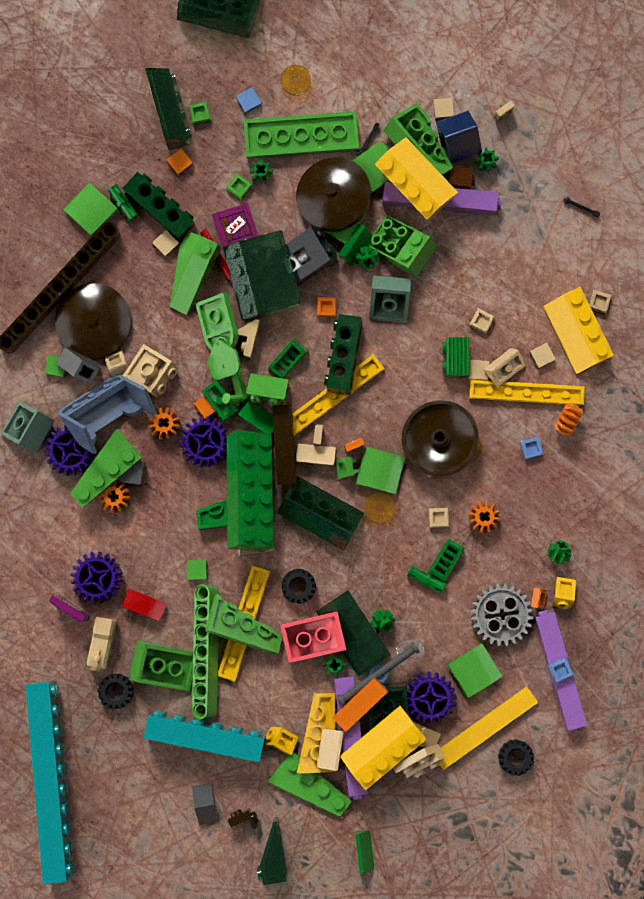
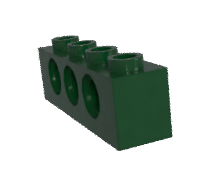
[122,171,195,241]
[324,314,363,395]

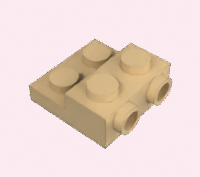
[123,344,178,398]
[393,744,446,779]

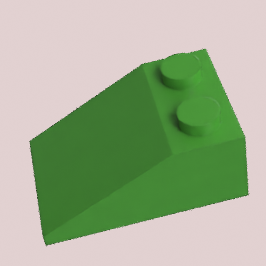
[129,640,193,691]

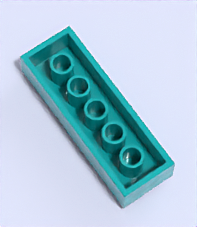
[143,710,266,762]

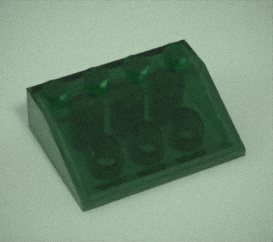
[177,0,261,38]
[223,230,301,321]

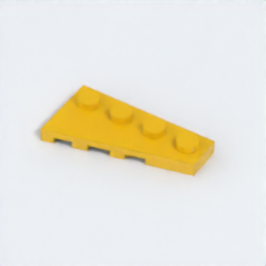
[297,693,336,774]

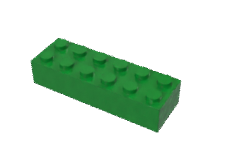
[227,430,273,552]

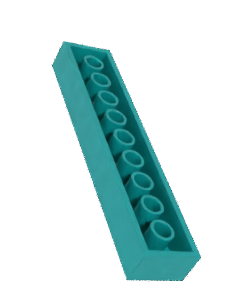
[25,680,75,884]

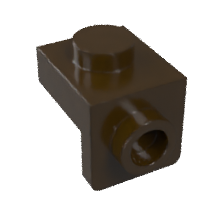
[227,808,259,829]

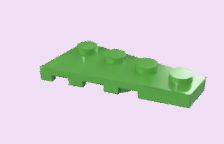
[70,428,142,508]
[205,594,283,655]
[267,752,352,817]

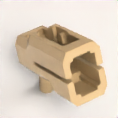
[86,617,117,672]

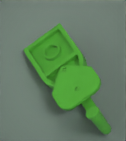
[195,292,248,404]

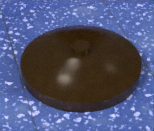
[296,157,372,232]
[55,283,132,359]
[401,400,479,476]

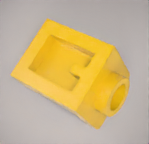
[552,577,576,609]
[264,727,299,755]

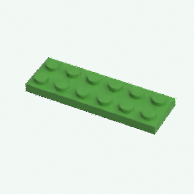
[244,111,359,159]

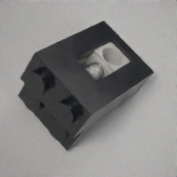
[270,226,339,288]

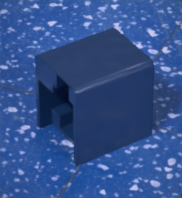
[436,111,482,164]

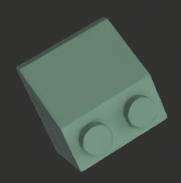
[369,276,411,323]
[0,401,55,454]

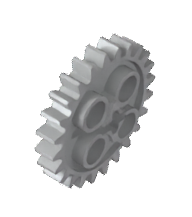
[470,583,534,646]

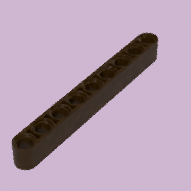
[0,222,120,354]

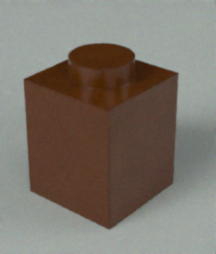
[448,166,476,190]

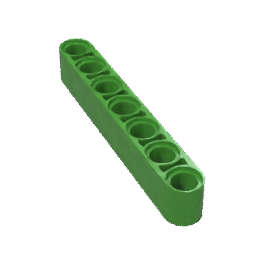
[192,584,219,720]

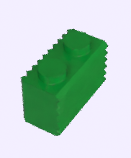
[442,337,470,377]

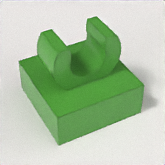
[335,456,359,479]

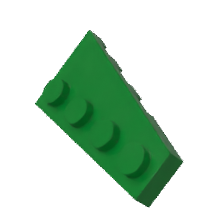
[196,500,275,531]

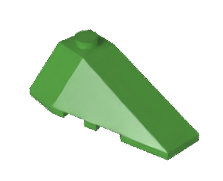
[383,103,453,175]
[170,231,222,315]

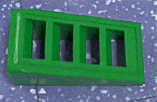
[268,338,308,379]
[428,539,464,582]

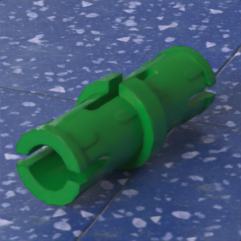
[107,184,138,222]
[407,565,446,594]

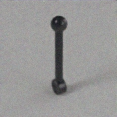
[356,122,380,156]
[563,197,600,217]

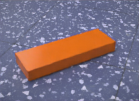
[332,677,388,732]

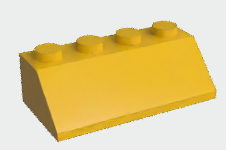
[375,137,459,220]
[543,287,614,374]
[340,706,427,790]

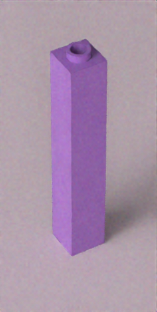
[382,182,501,215]
[534,609,587,731]
[334,676,368,799]

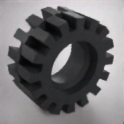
[281,569,316,604]
[97,674,134,709]
[498,739,535,776]

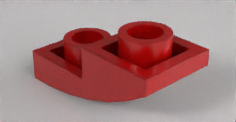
[121,589,166,622]

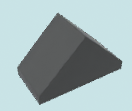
[192,783,219,825]

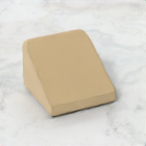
[104,350,129,376]

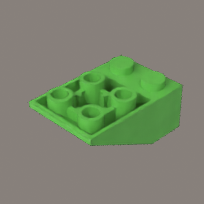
[366,215,437,277]

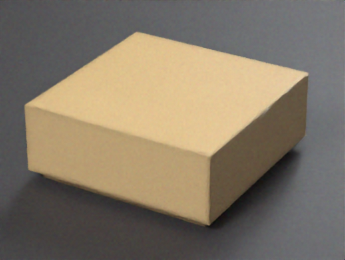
[433,98,454,120]
[494,101,515,121]
[152,230,179,257]
[589,290,612,314]
[469,308,495,334]
[530,343,556,369]
[469,360,489,380]
[313,424,323,446]
[429,508,449,528]

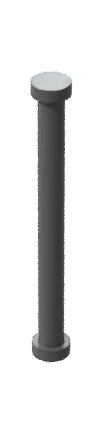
[337,642,420,706]

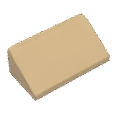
[484,348,526,387]
[296,444,336,466]
[317,729,343,771]

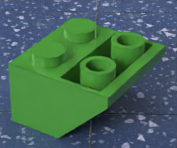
[246,374,289,406]

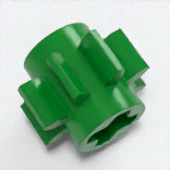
[475,147,499,172]
[249,159,273,184]
[355,245,379,270]
[547,540,572,565]
[370,609,396,633]
[323,653,347,677]

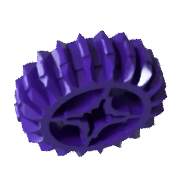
[179,416,229,468]
[44,425,96,476]
[70,552,123,604]
[404,671,457,725]

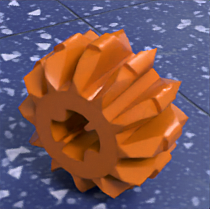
[554,403,583,437]
[148,407,181,440]
[98,481,131,514]
[468,501,500,533]

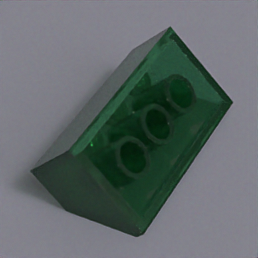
[145,68,192,150]
[277,476,364,550]
[316,590,391,676]

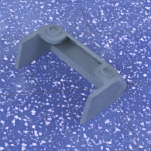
[59,375,157,454]

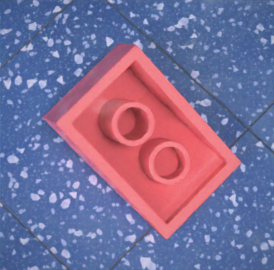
[280,612,346,663]

